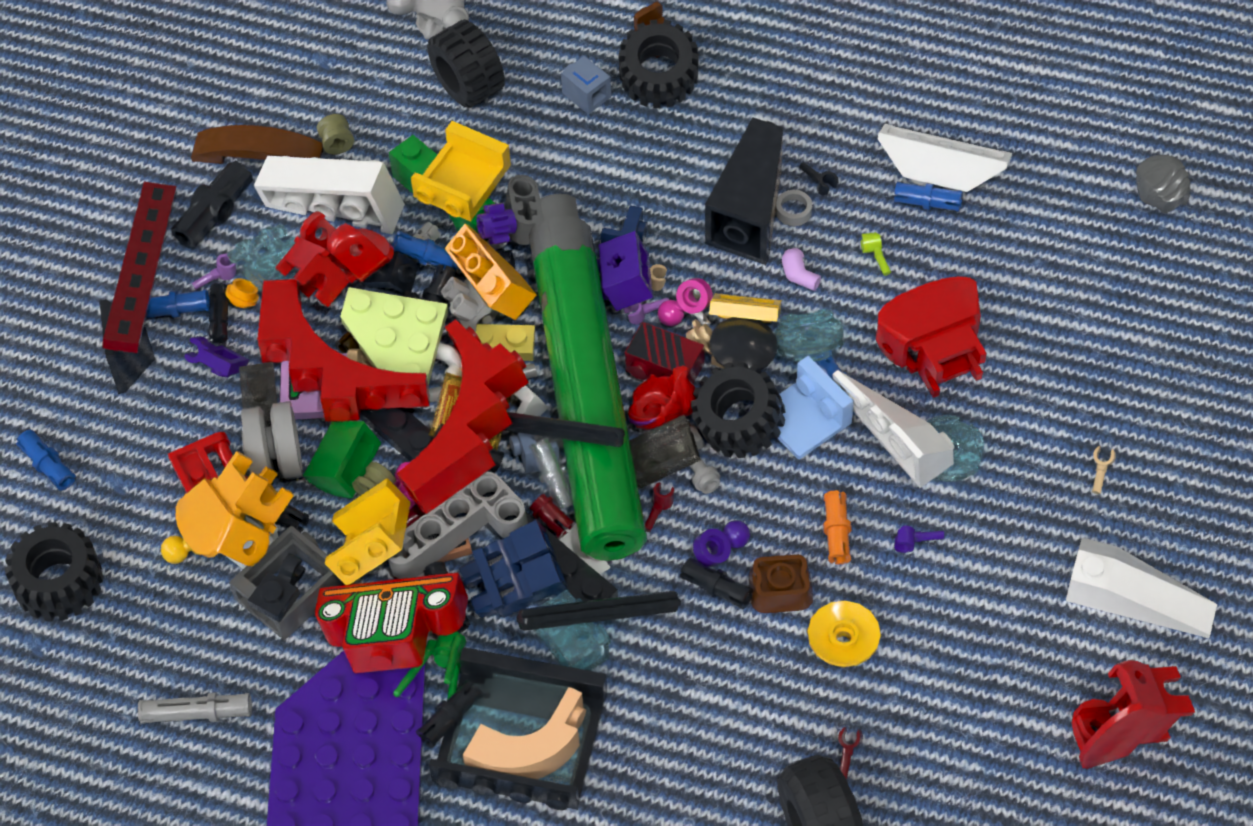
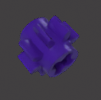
[476,203,517,245]

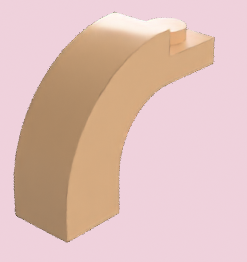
[463,687,586,779]

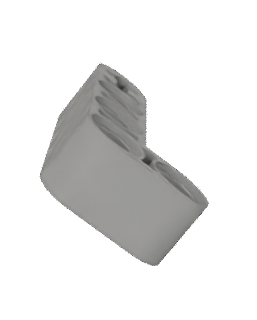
[388,472,528,579]

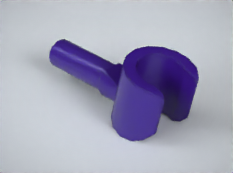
[894,526,944,553]

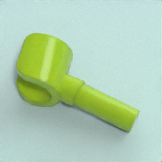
[860,232,891,276]

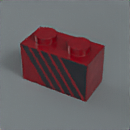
[625,322,704,384]

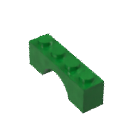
[389,135,496,241]

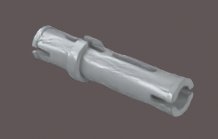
[138,692,252,724]

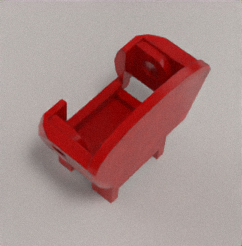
[275,211,394,308]
[876,276,987,398]
[1072,659,1195,769]

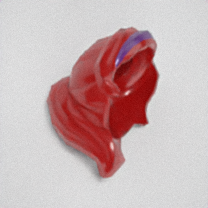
[628,365,696,430]

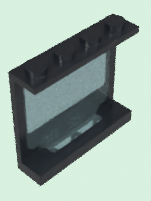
[429,647,608,810]

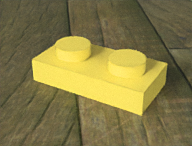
[476,324,535,361]

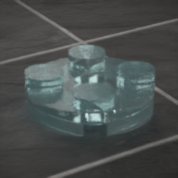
[775,309,844,362]
[926,415,984,482]

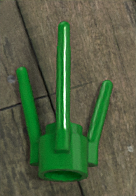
[393,631,467,700]

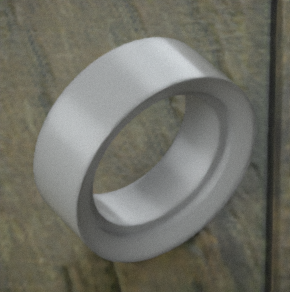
[776,190,812,226]

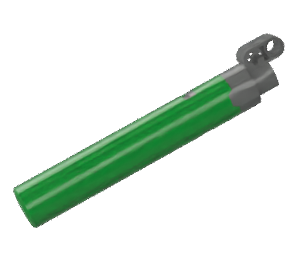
[504,175,647,561]

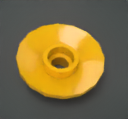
[807,601,881,667]

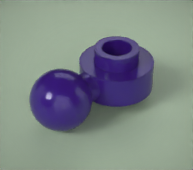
[693,520,750,567]

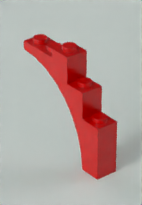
[257,279,430,422]
[396,319,529,514]

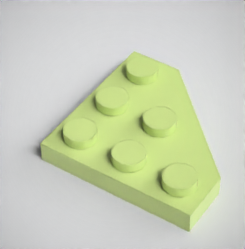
[340,287,448,385]

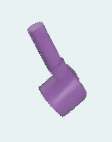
[192,253,236,290]
[623,298,669,325]

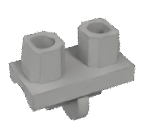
[441,276,497,332]

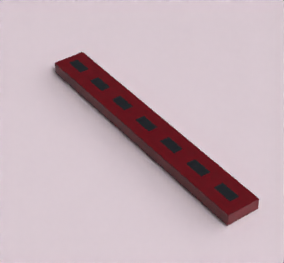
[102,181,176,353]

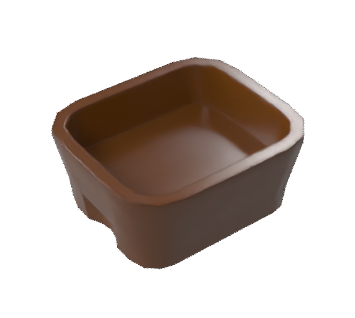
[748,554,813,613]

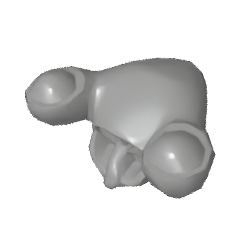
[386,0,469,40]

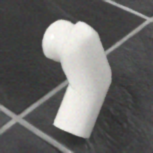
[436,343,462,383]

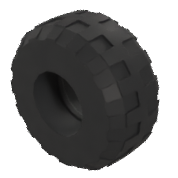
[777,755,863,826]

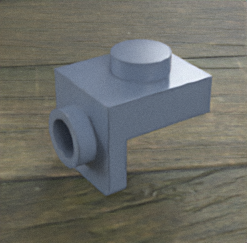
[509,432,559,473]

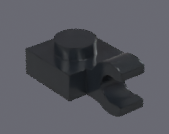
[247,553,306,623]

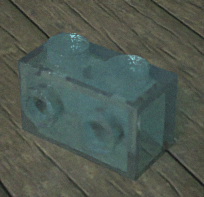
[534,590,611,671]

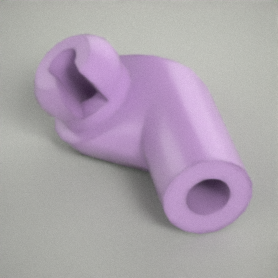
[782,248,821,291]

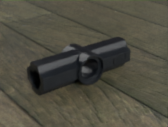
[171,160,253,249]

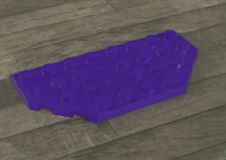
[266,645,427,826]

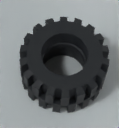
[427,19,505,108]
[618,20,699,108]
[691,362,786,458]
[5,522,103,621]

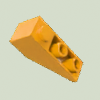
[444,224,537,320]

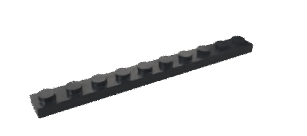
[360,408,618,603]

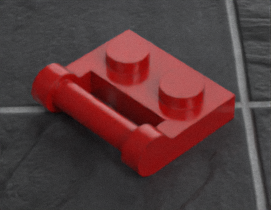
[167,432,249,494]

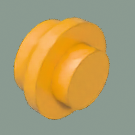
[225,278,259,308]

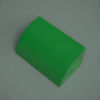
[303,421,381,498]

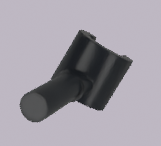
[799,162,838,196]

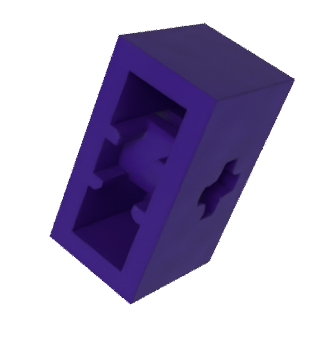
[597,231,653,311]

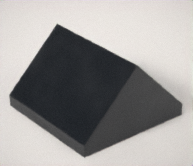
[99,299,155,394]

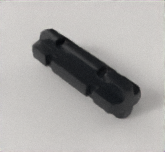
[209,283,228,344]

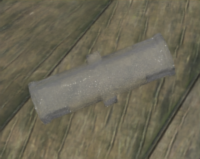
[529,437,573,509]

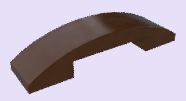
[191,125,323,164]

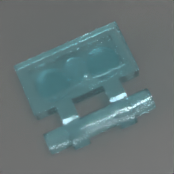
[227,224,300,291]

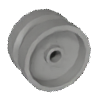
[241,401,303,480]

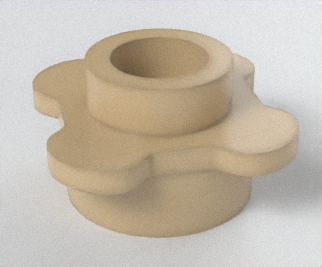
[686,319,713,355]

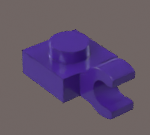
[184,336,249,377]

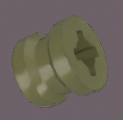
[317,114,355,155]
[352,462,396,496]

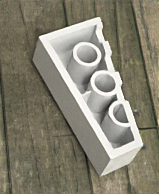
[254,156,405,234]

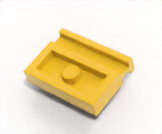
[709,293,782,323]

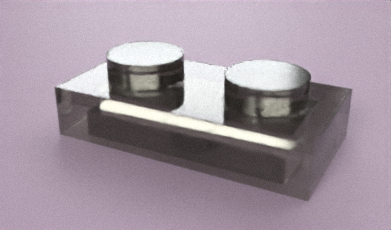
[239,362,278,427]

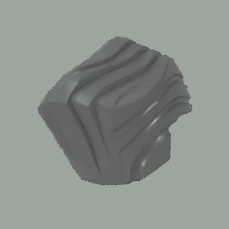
[1136,155,1191,213]

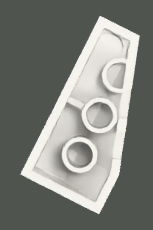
[832,370,954,488]
[1066,538,1217,638]

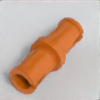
[823,490,852,564]

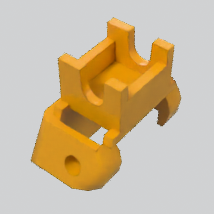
[175,451,294,567]

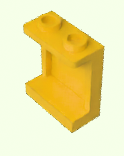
[411,121,511,222]
[324,478,410,585]

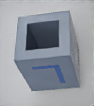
[561,56,611,114]

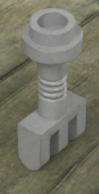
[661,425,720,494]

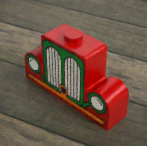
[315,572,468,673]

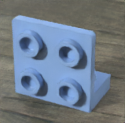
[778,356,854,459]

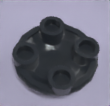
[709,317,778,369]

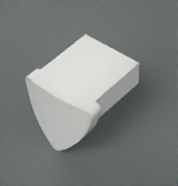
[514,386,548,416]

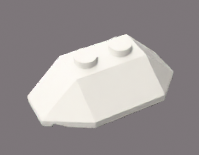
[878,124,1012,192]

